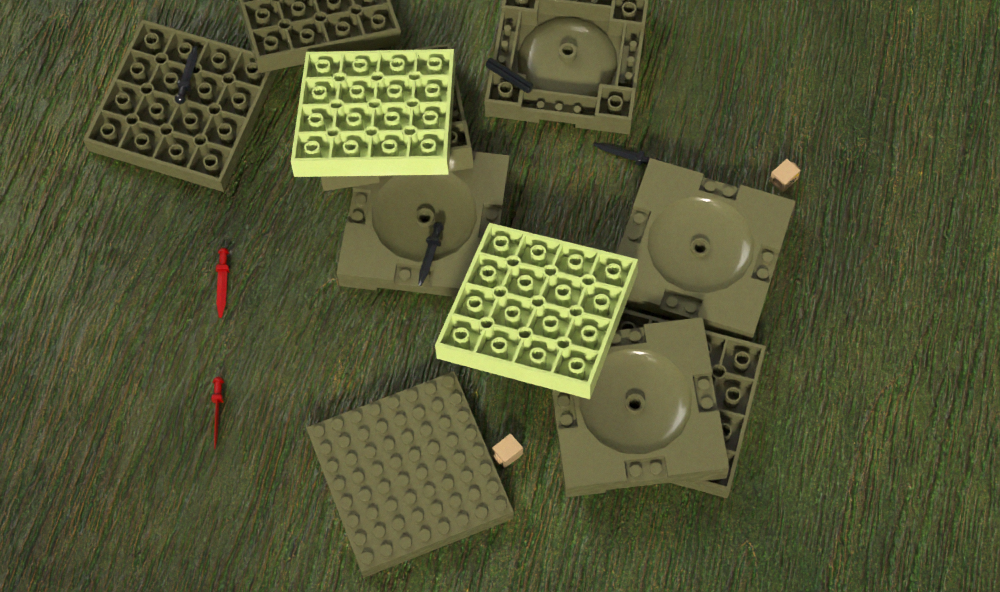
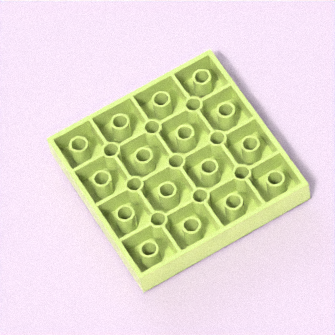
[291,49,456,177]
[435,223,638,399]

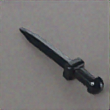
[175,46,197,104]
[593,143,660,166]
[418,222,444,286]

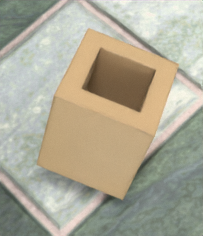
[769,159,801,192]
[492,433,523,468]

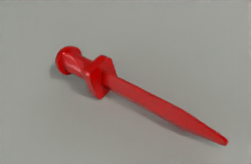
[216,248,230,318]
[211,377,224,450]

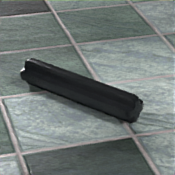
[486,58,533,93]

